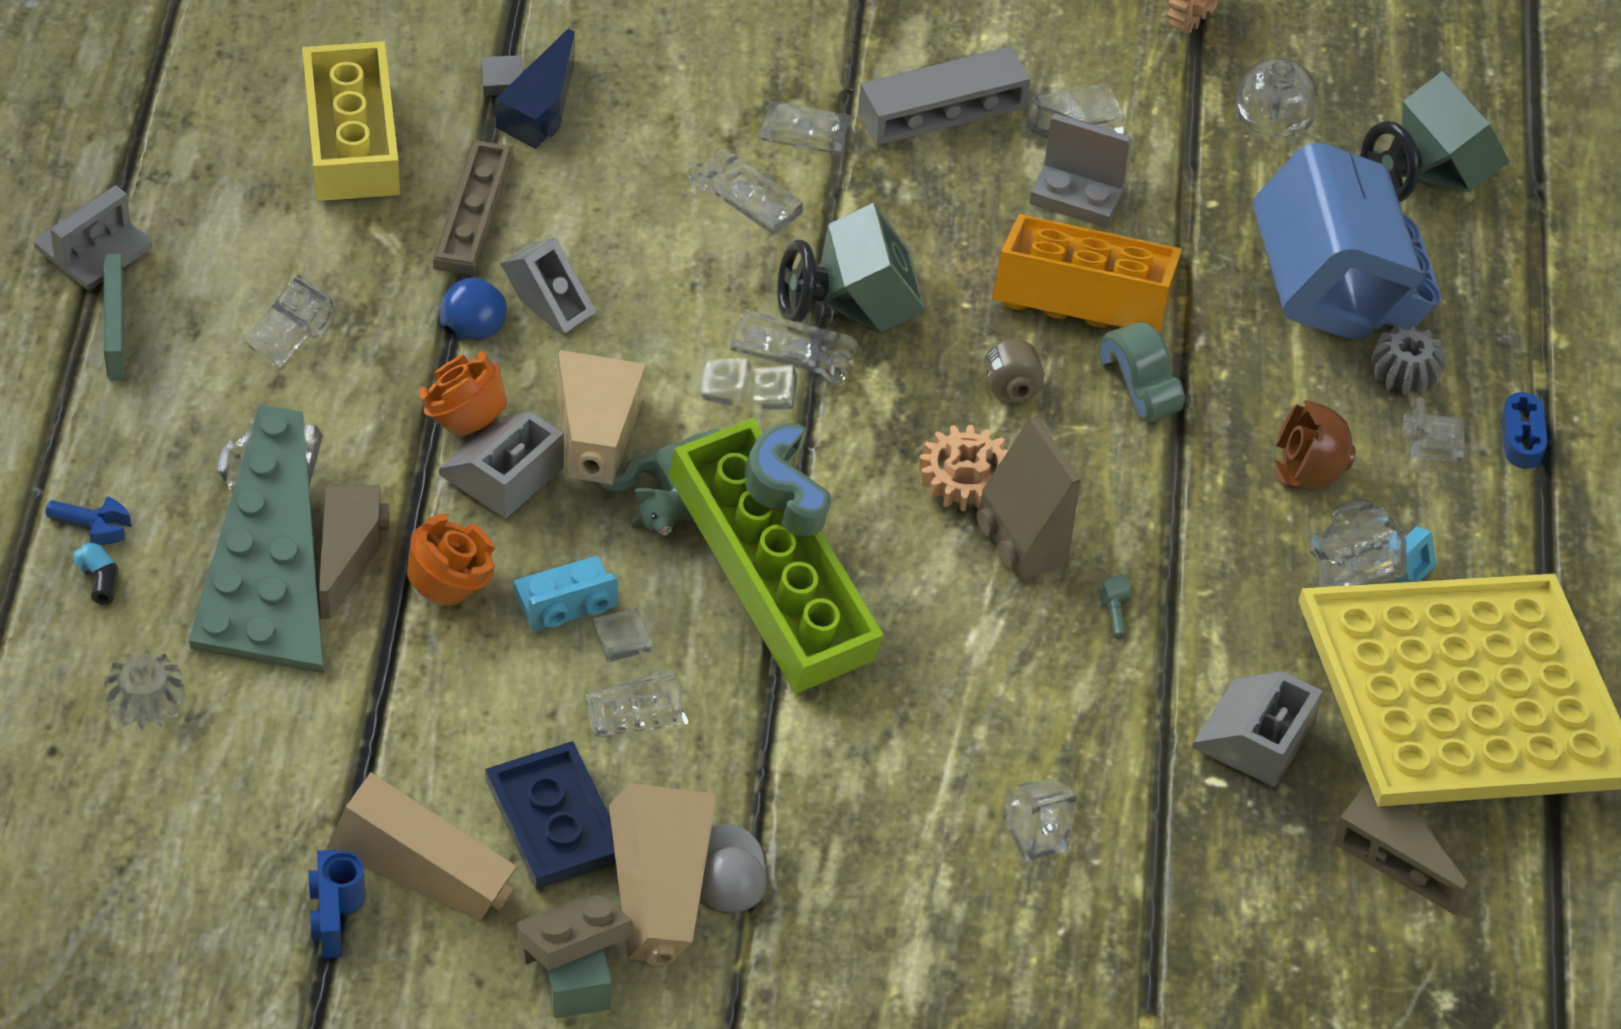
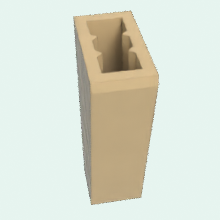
[556,350,646,485]
[326,772,516,922]
[609,783,716,966]

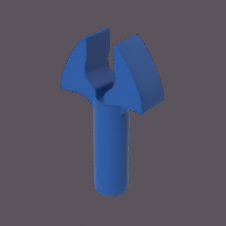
[45,496,132,545]

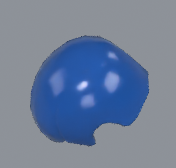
[439,278,507,340]

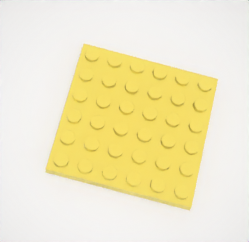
[1298,574,1621,807]

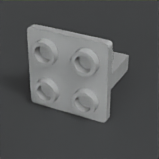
[34,185,152,290]

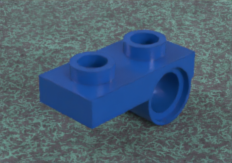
[308,850,366,958]

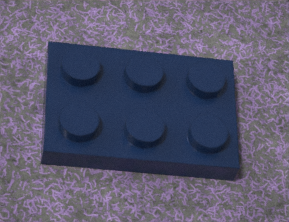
[485,741,616,889]

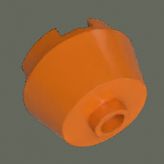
[418,351,507,436]
[407,514,495,605]

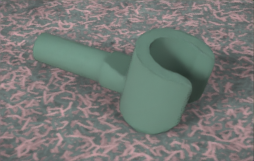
[1100,574,1131,638]

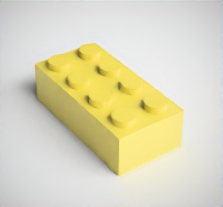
[302,41,400,201]

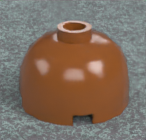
[1274,400,1356,490]

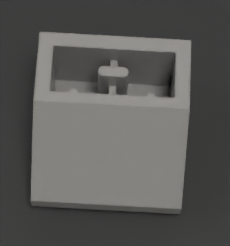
[438,411,564,519]
[1192,671,1323,788]

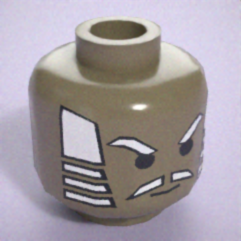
[984,339,1044,403]

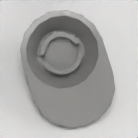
[700,823,767,913]

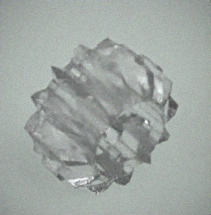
[104,650,185,731]

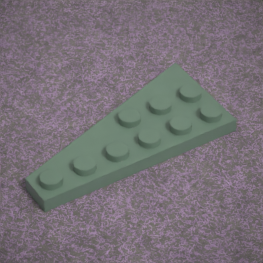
[188,404,324,673]

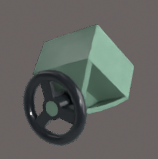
[1360,71,1510,203]
[777,202,926,333]

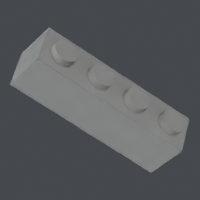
[858,46,1030,146]

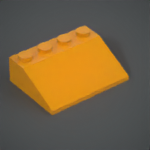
[992,214,1182,333]

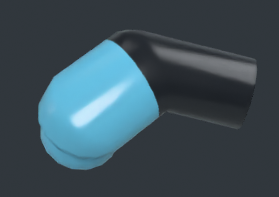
[73,543,119,605]

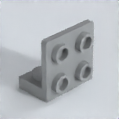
[1029,114,1132,228]

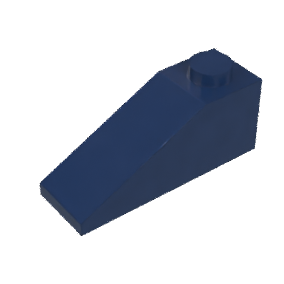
[495,28,575,149]

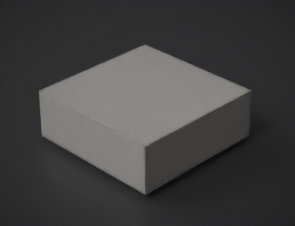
[481,55,523,96]

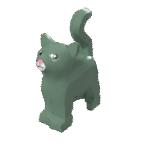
[597,428,721,536]

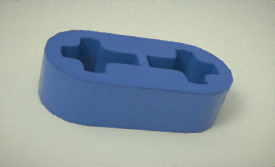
[1501,392,1547,469]

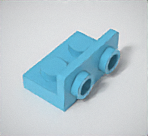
[513,555,618,632]

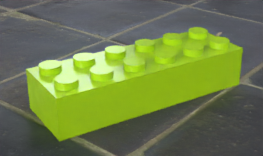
[668,418,884,694]

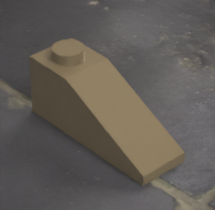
[319,484,390,619]
[1333,782,1468,915]

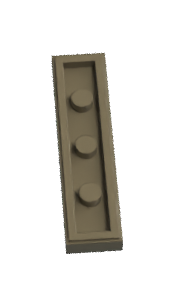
[433,140,513,276]

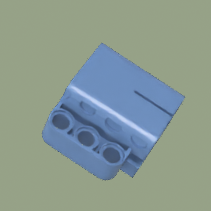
[1252,143,1441,340]

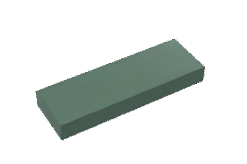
[104,254,125,380]

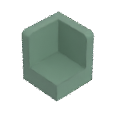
[547,949,611,1018]

